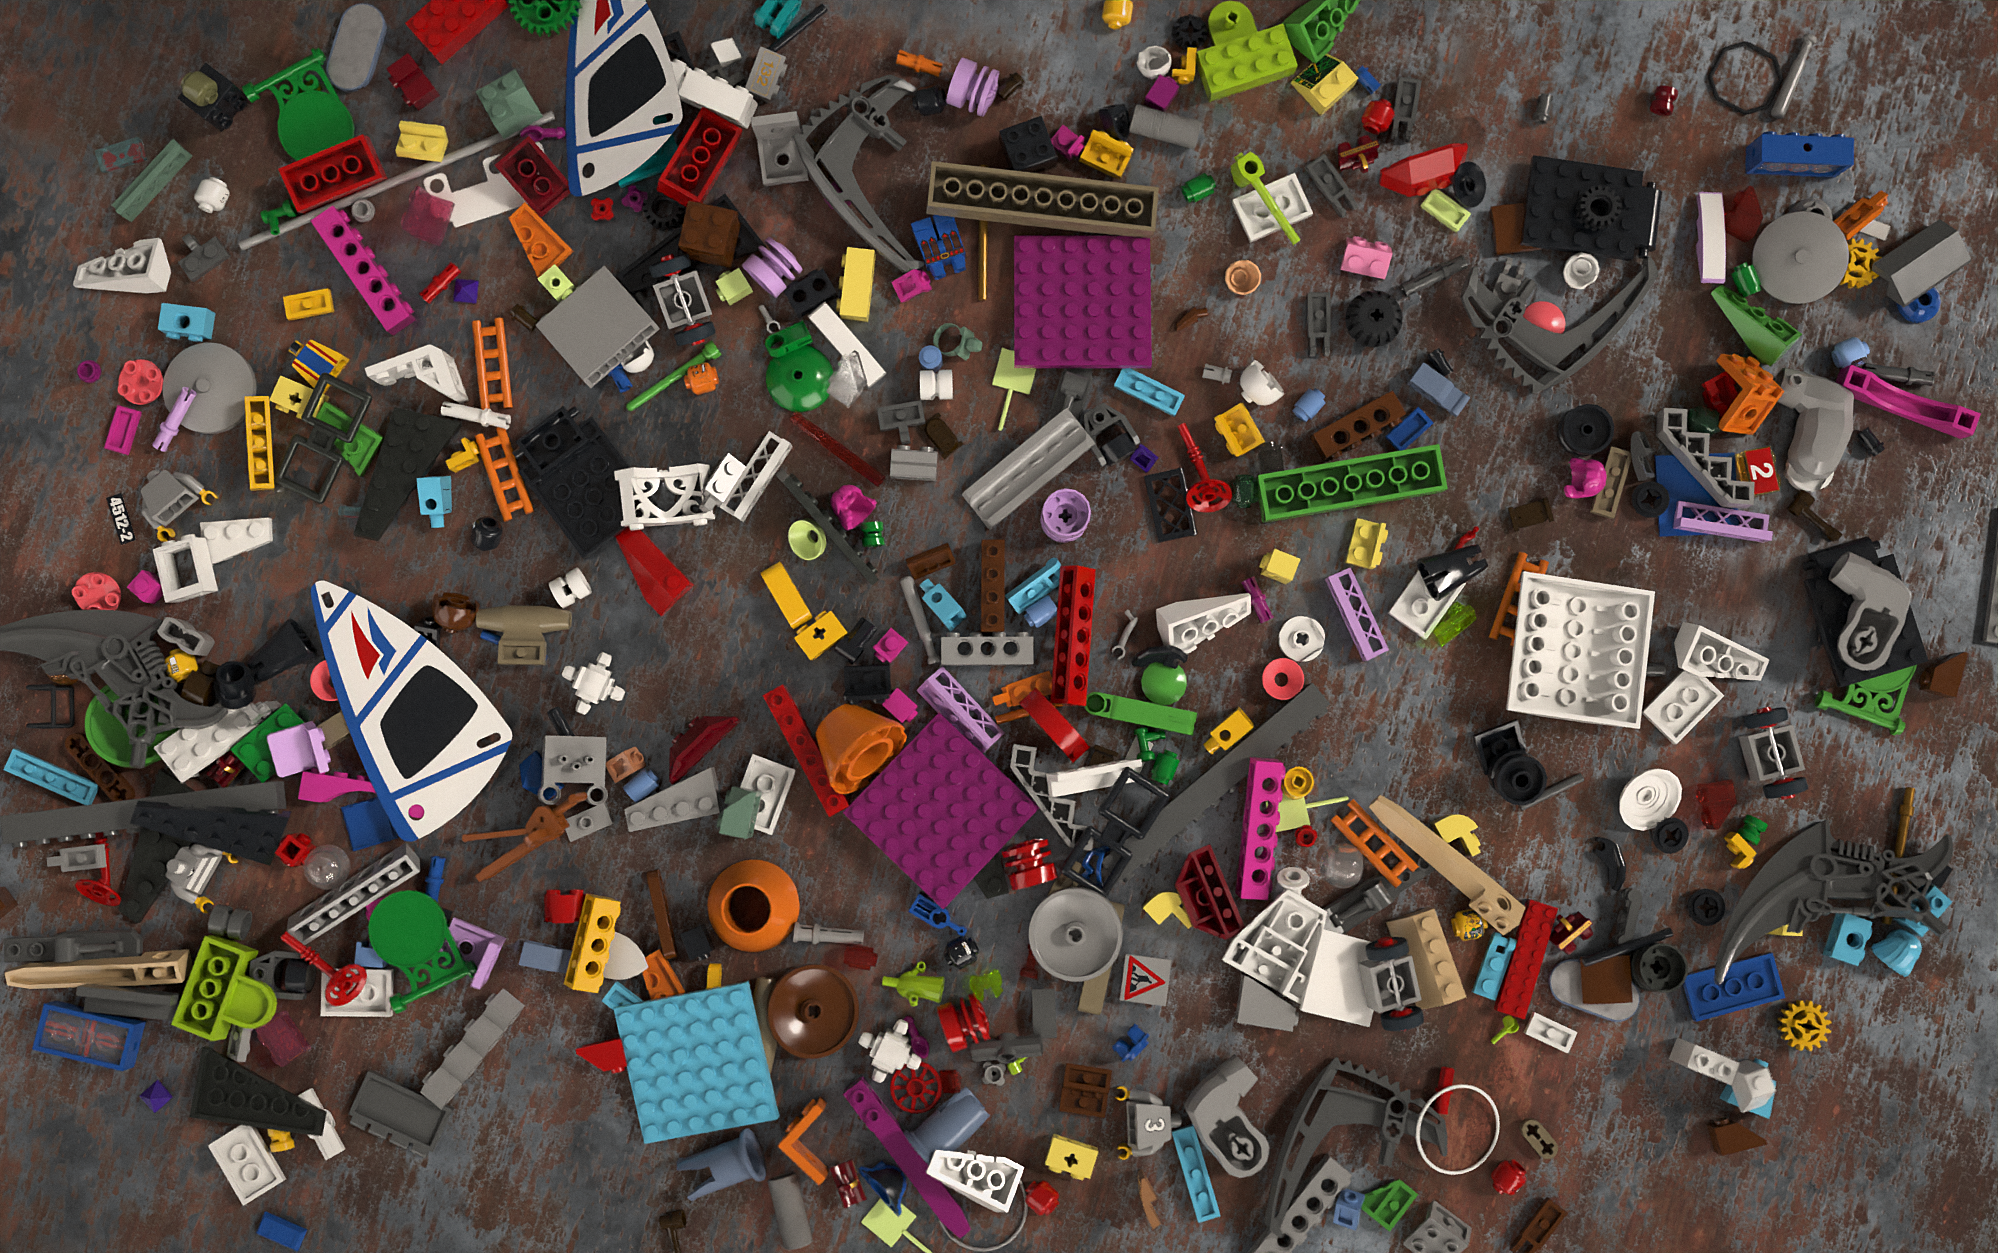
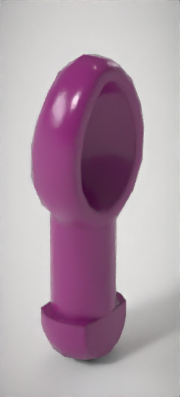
[520,125,566,142]
[903,1016,929,1059]

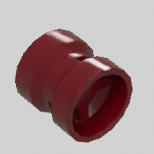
[1650,85,1679,116]

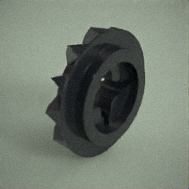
[1172,14,1208,50]
[1632,481,1670,518]
[1652,817,1689,854]
[1686,888,1725,926]

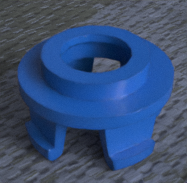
[1112,1024,1150,1062]

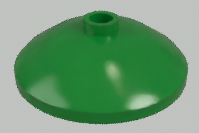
[766,345,834,412]

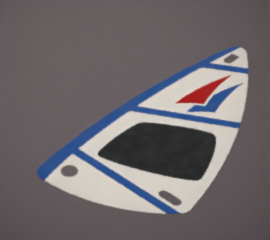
[566,0,683,197]
[310,581,512,842]

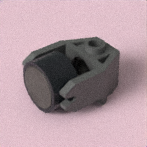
[1083,402,1141,467]
[249,949,317,1000]

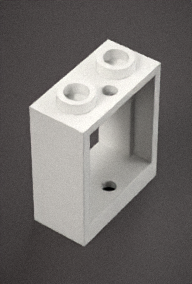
[153,534,218,603]
[1669,1038,1739,1085]

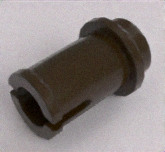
[996,72,1025,101]
[509,304,539,332]

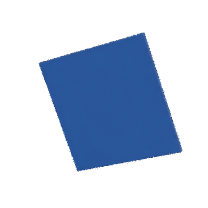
[1654,453,1739,537]

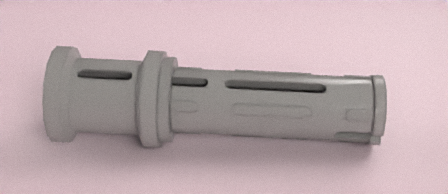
[793,922,864,945]

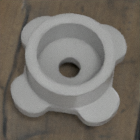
[982,1061,1006,1086]

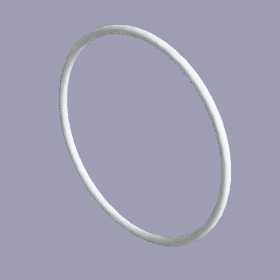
[1416,1084,1500,1175]

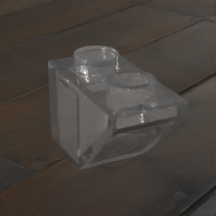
[826,350,868,408]

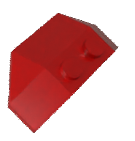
[1379,143,1468,197]

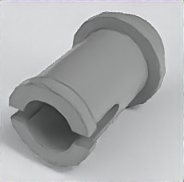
[1202,363,1232,385]

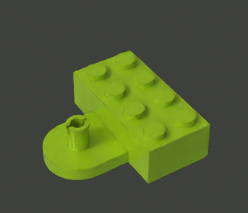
[1196,1,1298,102]
[171,935,277,1041]

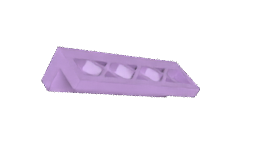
[1673,501,1773,543]
[1325,567,1389,662]
[917,666,1005,754]

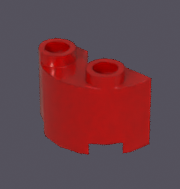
[1701,371,1741,421]
[544,889,590,923]

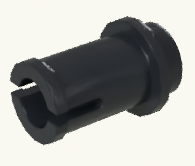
[1428,348,1453,377]
[1856,427,1885,457]

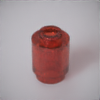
[843,944,878,971]

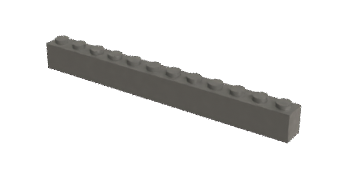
[1102,683,1330,883]
[0,781,286,848]

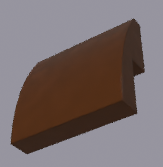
[1489,203,1541,255]
[1580,955,1633,1004]
[1058,1063,1112,1119]

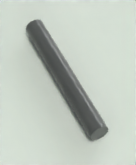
[1519,773,1584,811]

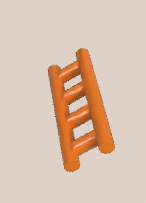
[472,318,513,410]
[474,427,534,522]
[1489,552,1549,647]
[1330,799,1419,889]

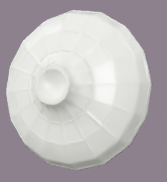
[1619,768,1682,831]

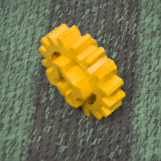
[1839,238,1882,289]
[1777,999,1831,1051]

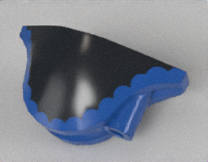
[858,1161,907,1217]

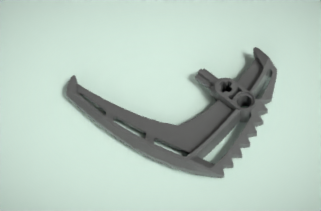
[793,75,925,274]
[1460,257,1658,394]
[1264,1057,1448,1238]

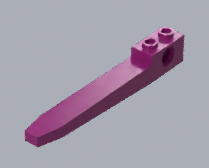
[843,1075,971,1238]

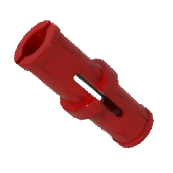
[419,262,462,304]

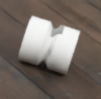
[920,370,953,400]
[549,567,592,609]

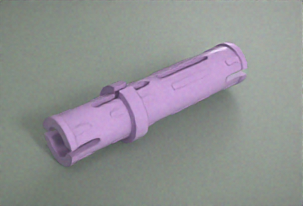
[152,387,197,452]

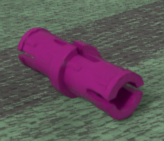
[1241,576,1274,624]

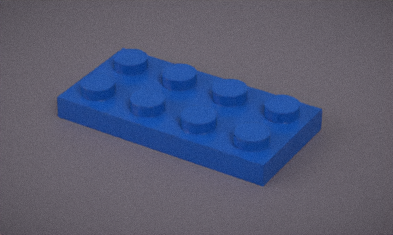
[1683,952,1785,1022]

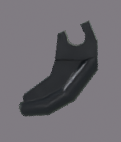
[1131,645,1188,669]
[1593,837,1626,891]

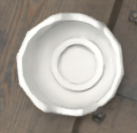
[1137,45,1171,79]
[1563,252,1600,289]
[621,341,654,373]

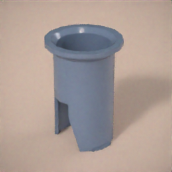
[903,1087,990,1165]
[676,1128,766,1201]

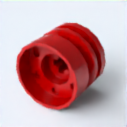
[1001,839,1058,890]
[936,992,990,1053]

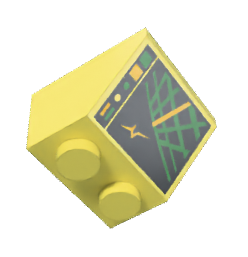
[1291,54,1358,116]

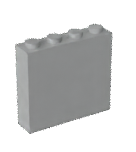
[536,266,660,388]

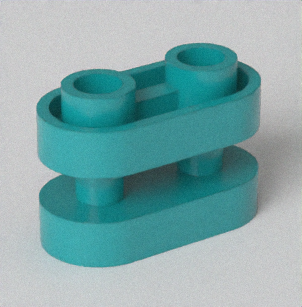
[753,0,802,39]

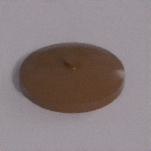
[766,964,859,1059]

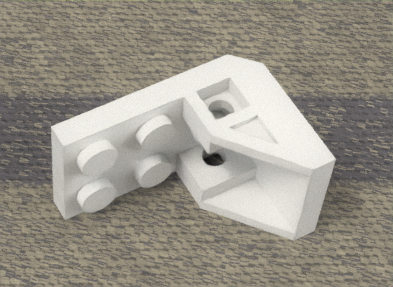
[365,344,469,403]

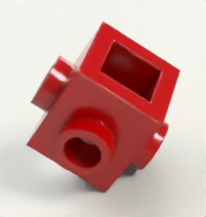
[275,833,316,867]

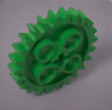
[508,0,582,37]

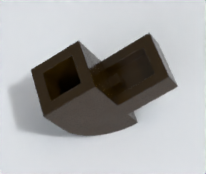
[181,660,219,707]

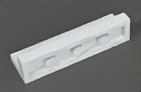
[720,431,793,522]
[1046,759,1142,797]

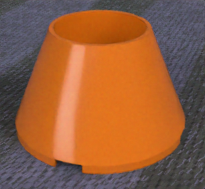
[816,703,907,794]
[707,859,800,952]

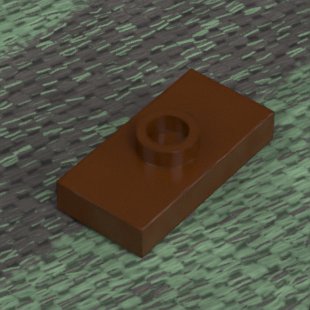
[905,542,956,580]

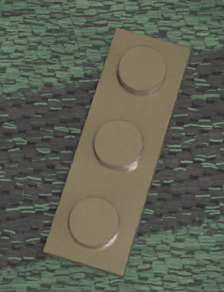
[1590,446,1632,519]

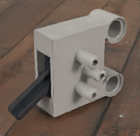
[537,706,608,805]

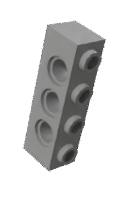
[941,632,1033,666]

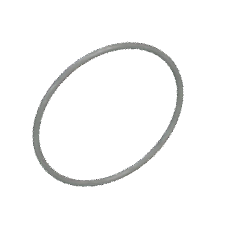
[938,1179,1028,1252]

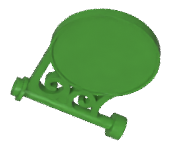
[1814,665,1917,736]

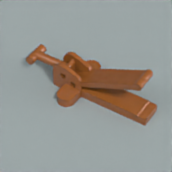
[462,792,587,882]

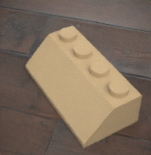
[1386,907,1466,1009]

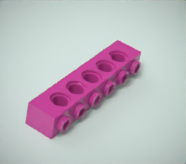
[311,206,415,336]
[1235,757,1285,900]

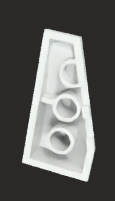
[73,238,171,293]
[1156,593,1251,654]
[1674,622,1769,681]
[926,1150,1024,1212]

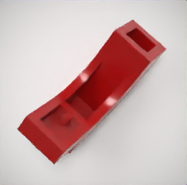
[1019,687,1090,763]

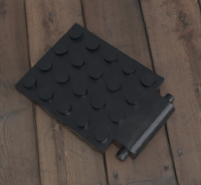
[1520,155,1662,261]
[512,406,658,559]
[1802,536,1929,688]

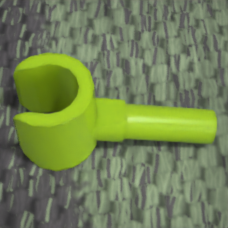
[1490,1015,1519,1044]
[1007,1057,1027,1075]

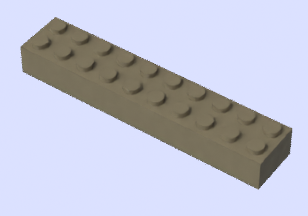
[926,161,1159,239]

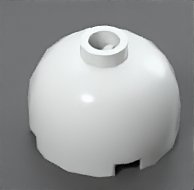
[1240,360,1284,406]

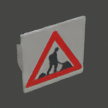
[1120,954,1172,1006]

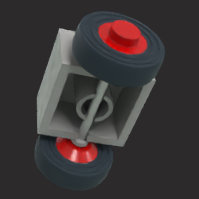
[649,254,716,346]
[1738,706,1808,800]
[1358,937,1424,1031]

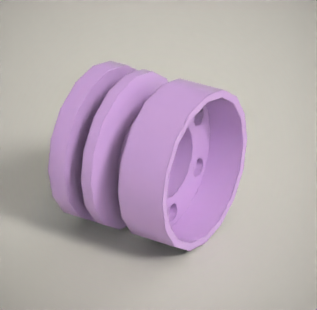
[946,58,999,117]
[742,237,803,298]
[1040,488,1091,543]

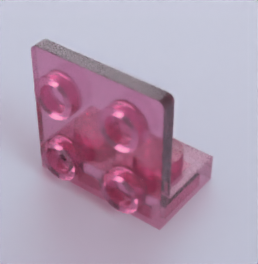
[401,185,455,246]

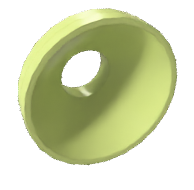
[788,519,826,560]

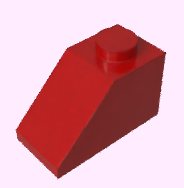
[575,1037,628,1074]

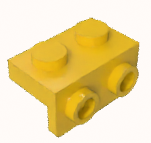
[1079,130,1134,180]
[1214,402,1265,457]

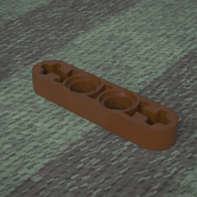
[65,733,135,802]
[647,869,678,960]

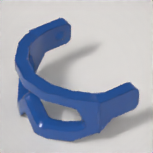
[1081,846,1110,888]

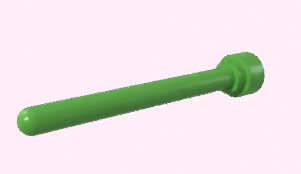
[626,340,722,411]

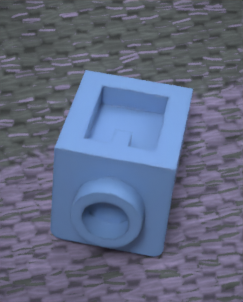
[1333,1189,1365,1231]

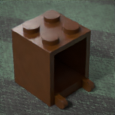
[678,201,741,268]

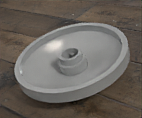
[1751,211,1849,304]
[162,343,256,434]
[1029,887,1123,982]

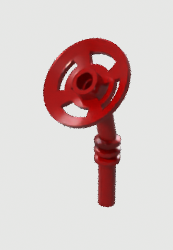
[1177,423,1232,513]
[75,832,121,906]
[280,931,367,1006]

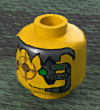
[1451,909,1488,941]

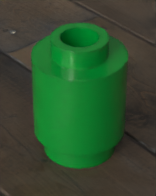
[1181,173,1216,203]
[1731,262,1761,298]
[1151,749,1180,785]

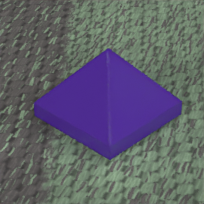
[453,279,479,304]
[1130,444,1159,473]
[140,1080,173,1113]

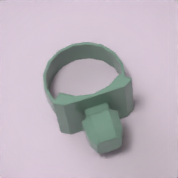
[933,323,983,361]

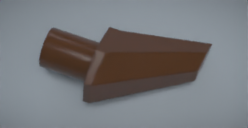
[1176,306,1208,331]

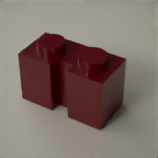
[386,53,440,111]

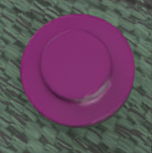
[77,360,101,383]

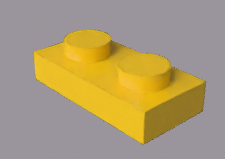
[283,288,334,321]

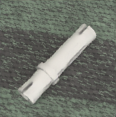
[441,401,511,429]

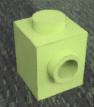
[538,264,576,302]
[715,268,753,305]

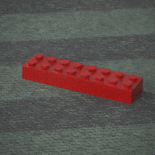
[1494,899,1558,1020]

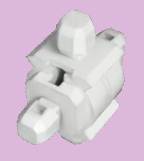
[562,652,625,715]
[859,1019,922,1083]

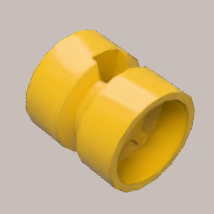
[1280,767,1314,800]

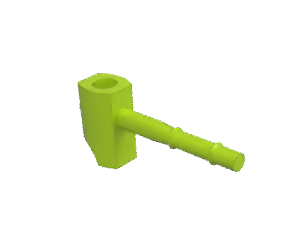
[1231,152,1300,245]

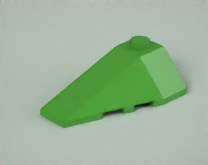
[1281,0,1360,63]
[1711,285,1802,367]

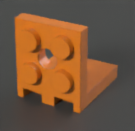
[1717,354,1785,435]
[778,1096,829,1185]

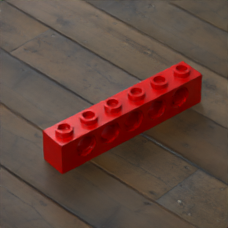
[1050,565,1096,706]
[762,684,851,817]

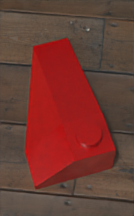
[615,526,694,617]

